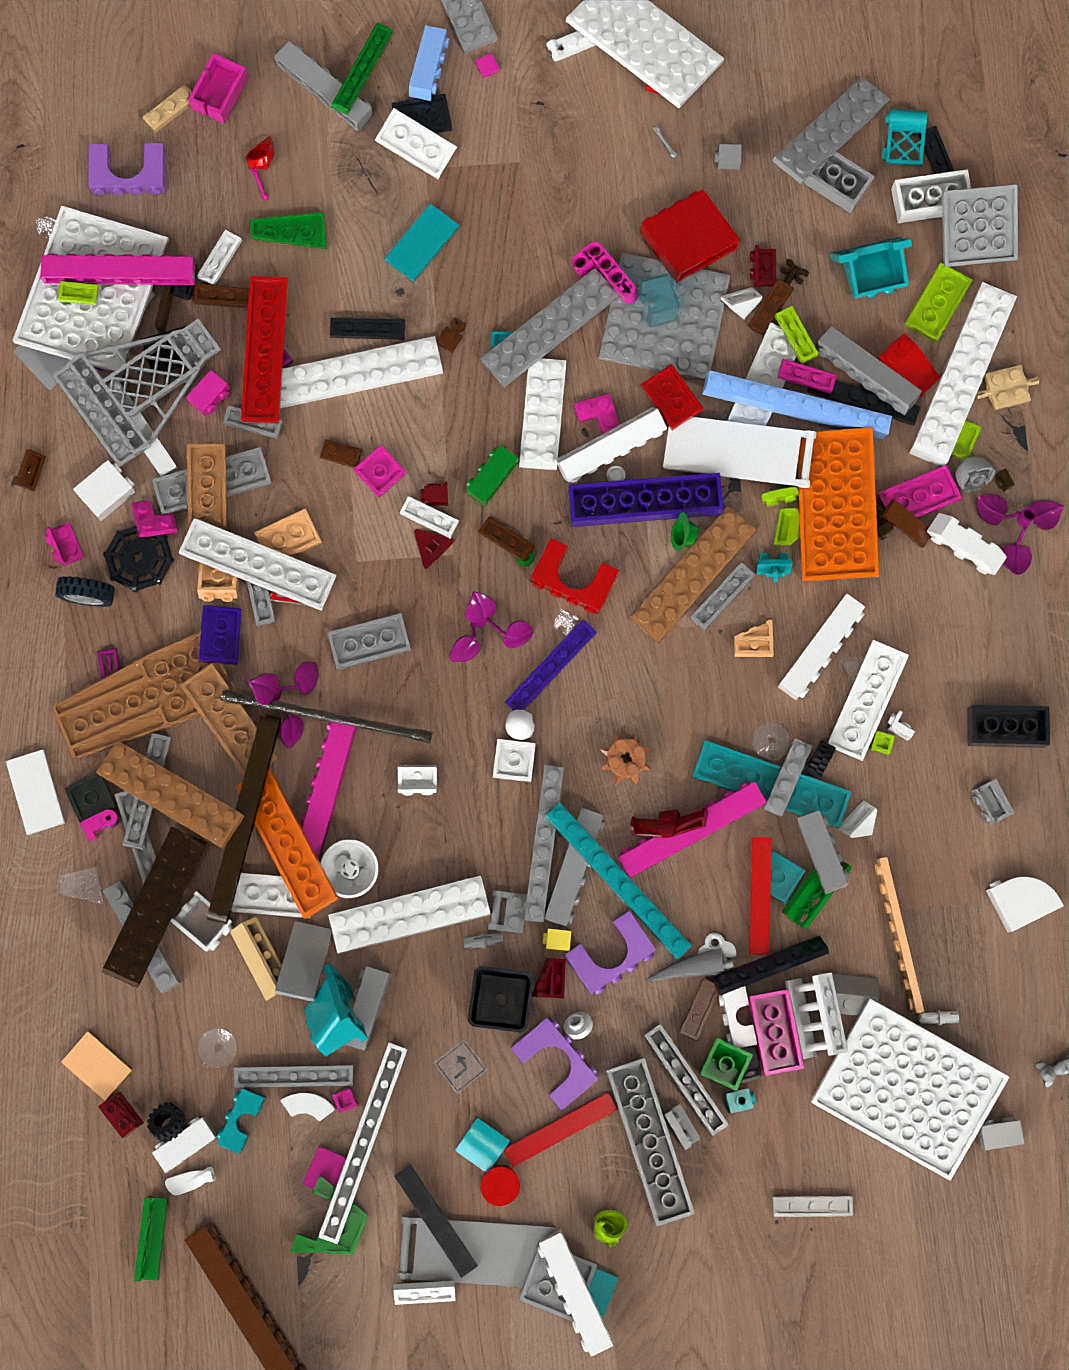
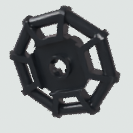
[103,526,174,592]

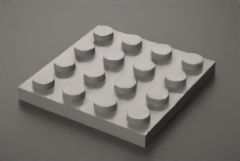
[942,184,1018,267]

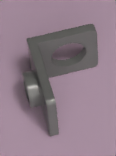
[740,1045,761,1082]

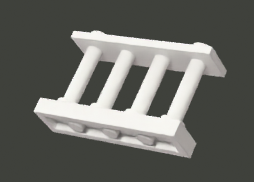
[785,972,848,1059]

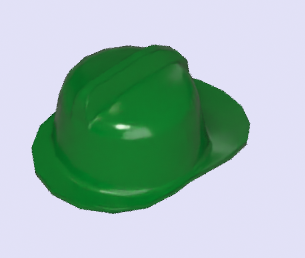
[671,512,699,550]

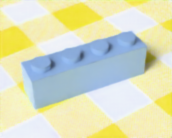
[409,25,450,101]

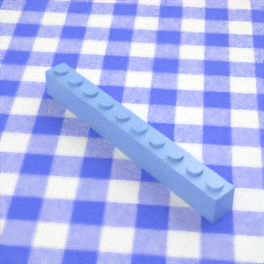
[702,371,892,439]

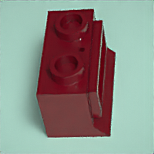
[98,1092,144,1138]

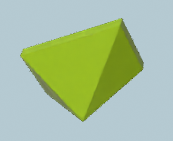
[774,508,801,546]

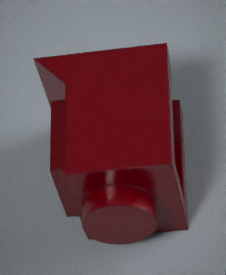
[421,481,448,506]

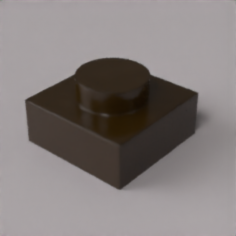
[995,468,1015,492]

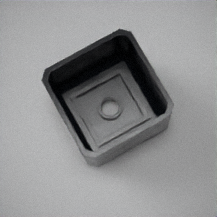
[468,966,534,1033]

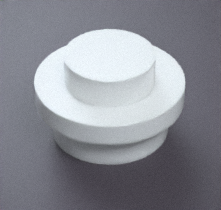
[606,466,625,482]

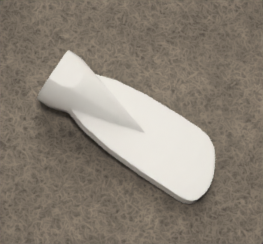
[165,1166,216,1195]

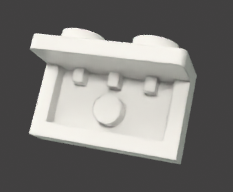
[398,765,437,796]

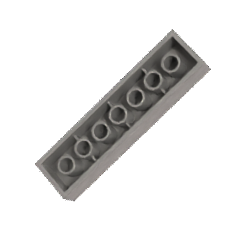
[606,1058,695,1227]

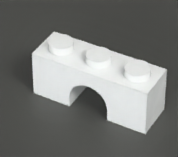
[718,986,757,1048]

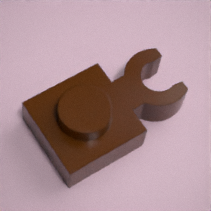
[436,317,466,353]

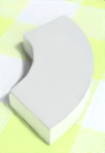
[280,1093,336,1121]

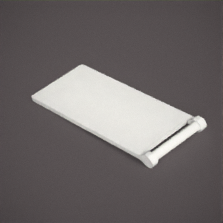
[663,417,817,488]

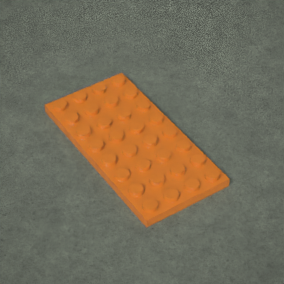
[798,427,879,582]

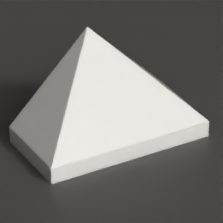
[721,287,762,320]
[839,800,877,838]

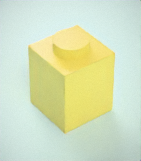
[543,929,571,951]

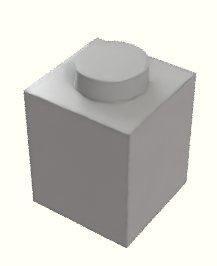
[714,144,741,170]

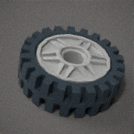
[55,576,115,607]

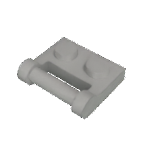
[488,890,527,934]

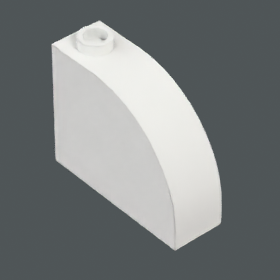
[986,877,1064,933]

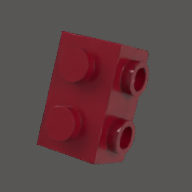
[750,245,776,287]

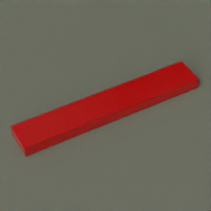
[749,837,772,955]
[504,1092,617,1167]

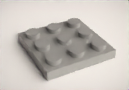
[519,1245,597,1321]

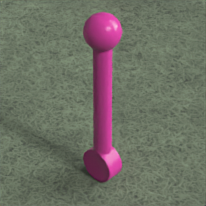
[250,169,269,200]

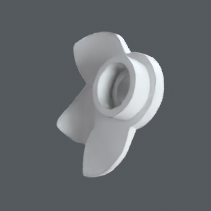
[698,933,736,961]

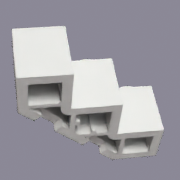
[927,513,1007,575]

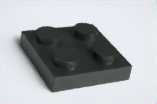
[64,773,117,822]

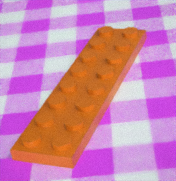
[236,767,339,919]

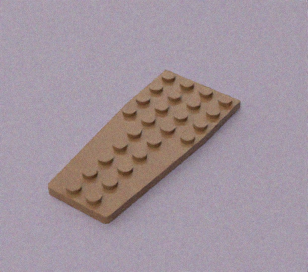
[52,631,238,759]

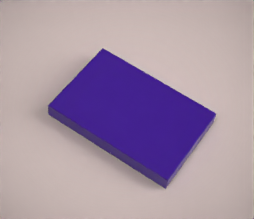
[198,605,242,665]

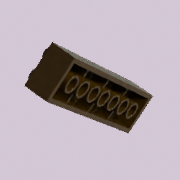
[102,826,207,988]

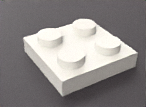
[493,739,536,782]

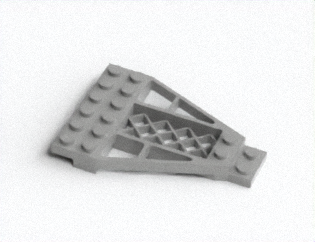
[52,319,221,468]

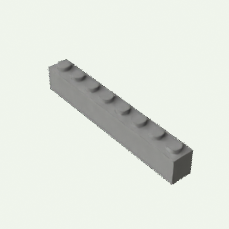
[524,765,564,924]

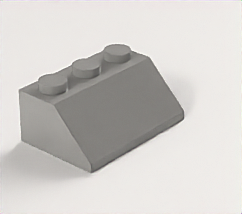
[815,972,879,1016]

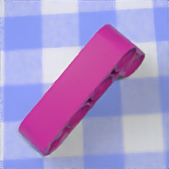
[572,242,638,304]

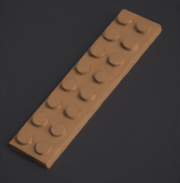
[630,506,756,644]
[96,740,245,849]

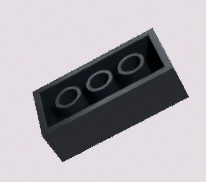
[967,705,1050,748]

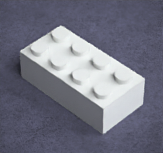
[891,169,971,223]

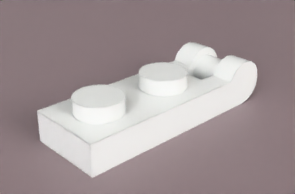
[546,31,596,61]

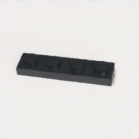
[330,318,405,340]

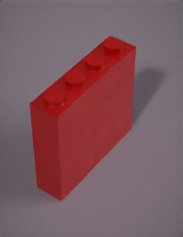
[640,189,740,283]

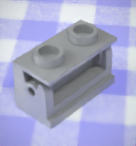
[971,779,1015,825]
[979,1116,1024,1150]

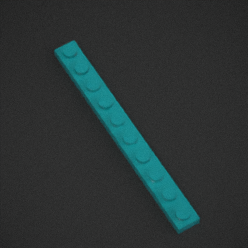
[545,802,692,959]

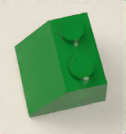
[699,1037,753,1091]

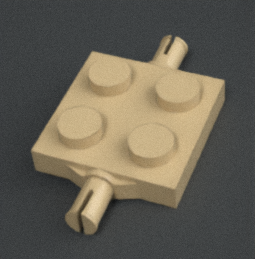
[976,365,1039,411]

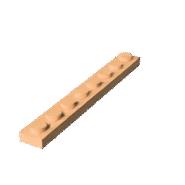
[875,857,925,1013]

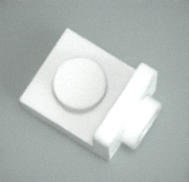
[887,710,915,741]

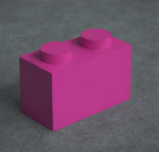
[186,370,230,417]

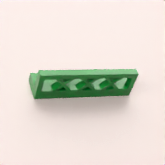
[782,862,852,930]
[134,1196,168,1282]

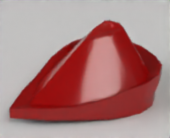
[245,136,274,170]

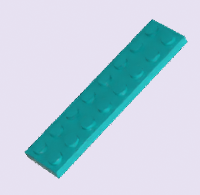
[692,740,851,829]

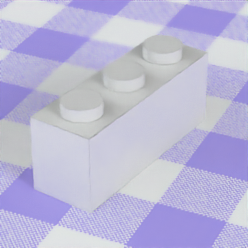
[152,1116,217,1173]

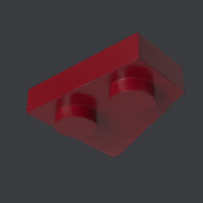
[532,958,566,999]

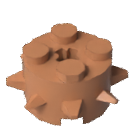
[601,734,651,784]

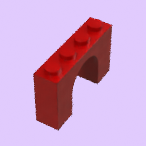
[531,538,619,615]

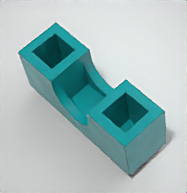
[216,1088,266,1154]

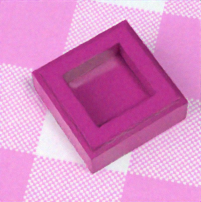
[475,53,500,79]
[332,1087,358,1113]

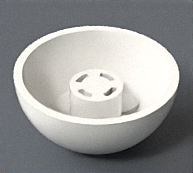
[321,840,378,898]

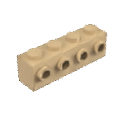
[230,917,282,1001]

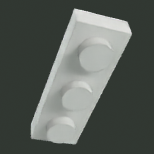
[197,230,242,285]
[400,496,459,539]
[394,1281,455,1305]

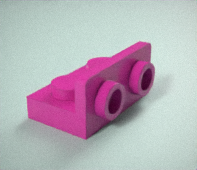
[45,522,85,566]

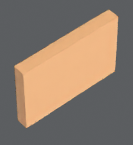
[254,508,322,557]
[61,1031,132,1101]

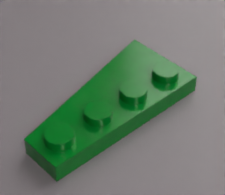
[249,212,327,250]

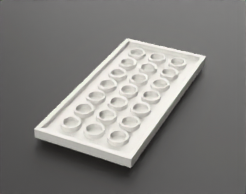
[566,0,724,108]

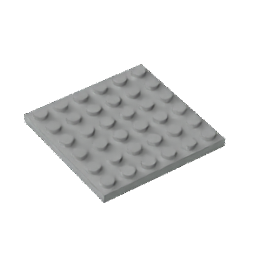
[599,253,730,381]

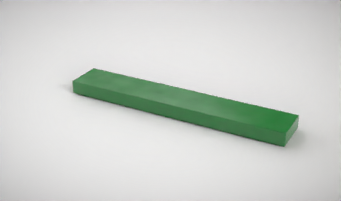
[331,23,393,115]

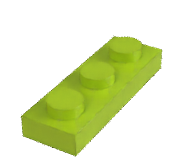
[775,306,819,364]

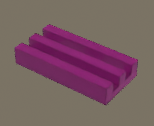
[97,648,121,679]

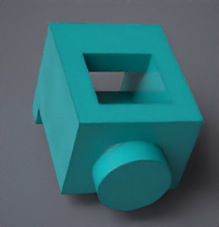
[724,1088,756,1114]

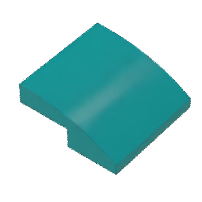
[455,1117,510,1171]

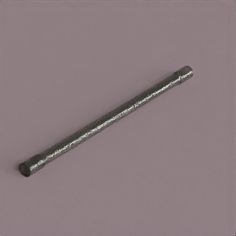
[221,689,433,743]

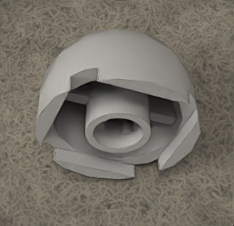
[955,456,995,493]

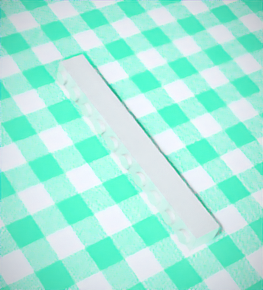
[318,1043,407,1244]

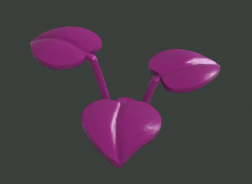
[977,495,1064,575]
[449,591,534,662]
[248,662,318,749]

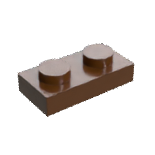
[320,439,362,468]
[15,449,46,491]

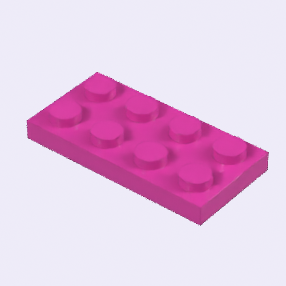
[877,465,962,528]

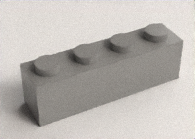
[797,810,850,894]

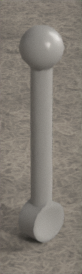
[653,125,677,158]

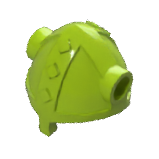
[593,1210,628,1247]

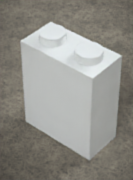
[73,460,135,521]

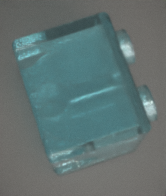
[639,273,682,327]

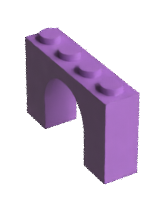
[88,143,166,196]
[564,911,656,996]
[511,1018,598,1110]

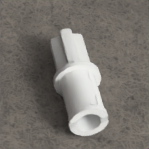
[918,1010,959,1026]

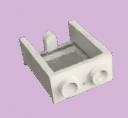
[171,891,234,952]

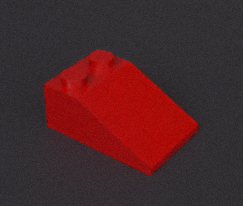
[877,333,941,399]

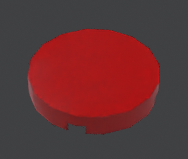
[480,1165,520,1206]

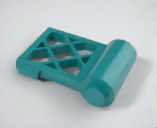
[882,109,928,166]

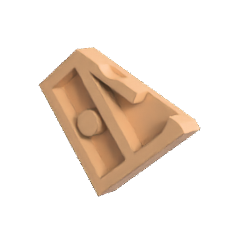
[734,620,774,657]

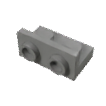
[663,1104,700,1150]

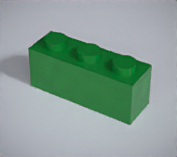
[466,445,519,507]

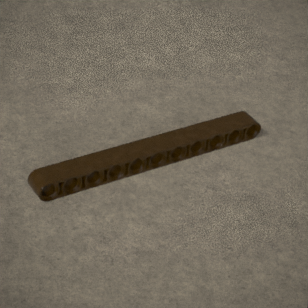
[207,714,281,924]

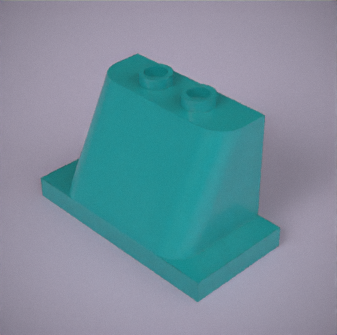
[830,236,912,298]
[304,963,368,1056]

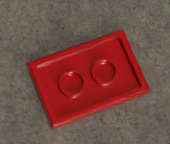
[641,364,704,431]

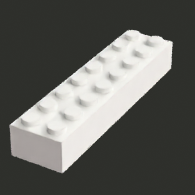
[328,876,491,954]

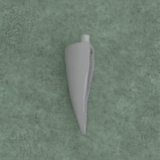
[647,948,734,982]

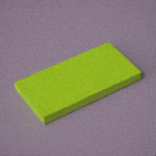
[905,262,973,343]

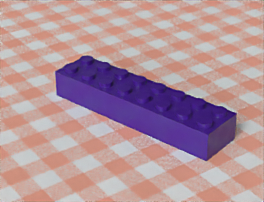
[568,473,724,527]

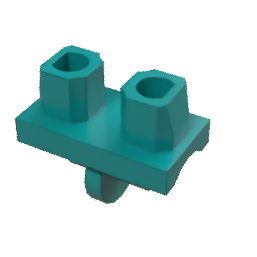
[756,553,793,582]

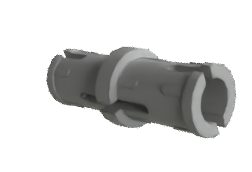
[463,932,504,950]

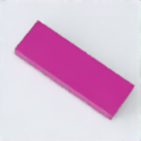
[777,359,837,394]

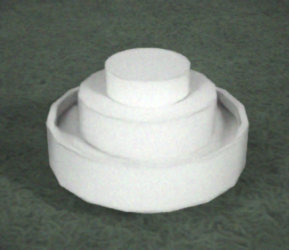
[564,1012,593,1039]

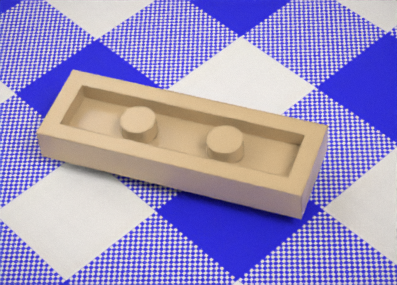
[142,84,192,133]

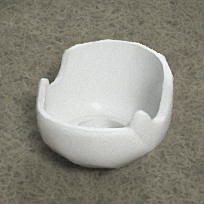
[506,710,535,740]

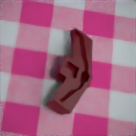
[630,807,708,838]

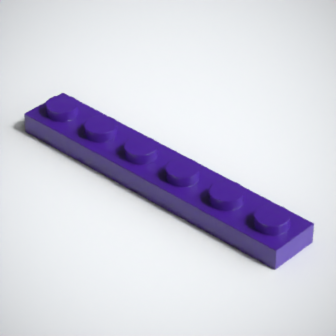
[505,620,597,711]

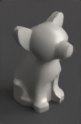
[1036,1054,1069,1087]

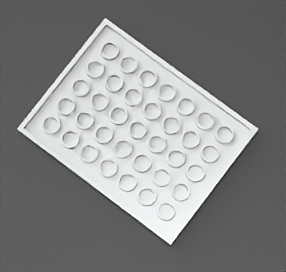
[13,206,169,372]
[810,998,1009,1181]

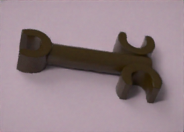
[780,259,809,285]

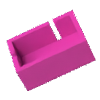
[188,53,249,124]

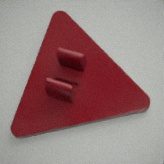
[414,529,454,569]

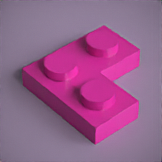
[574,393,620,434]
[131,500,177,537]

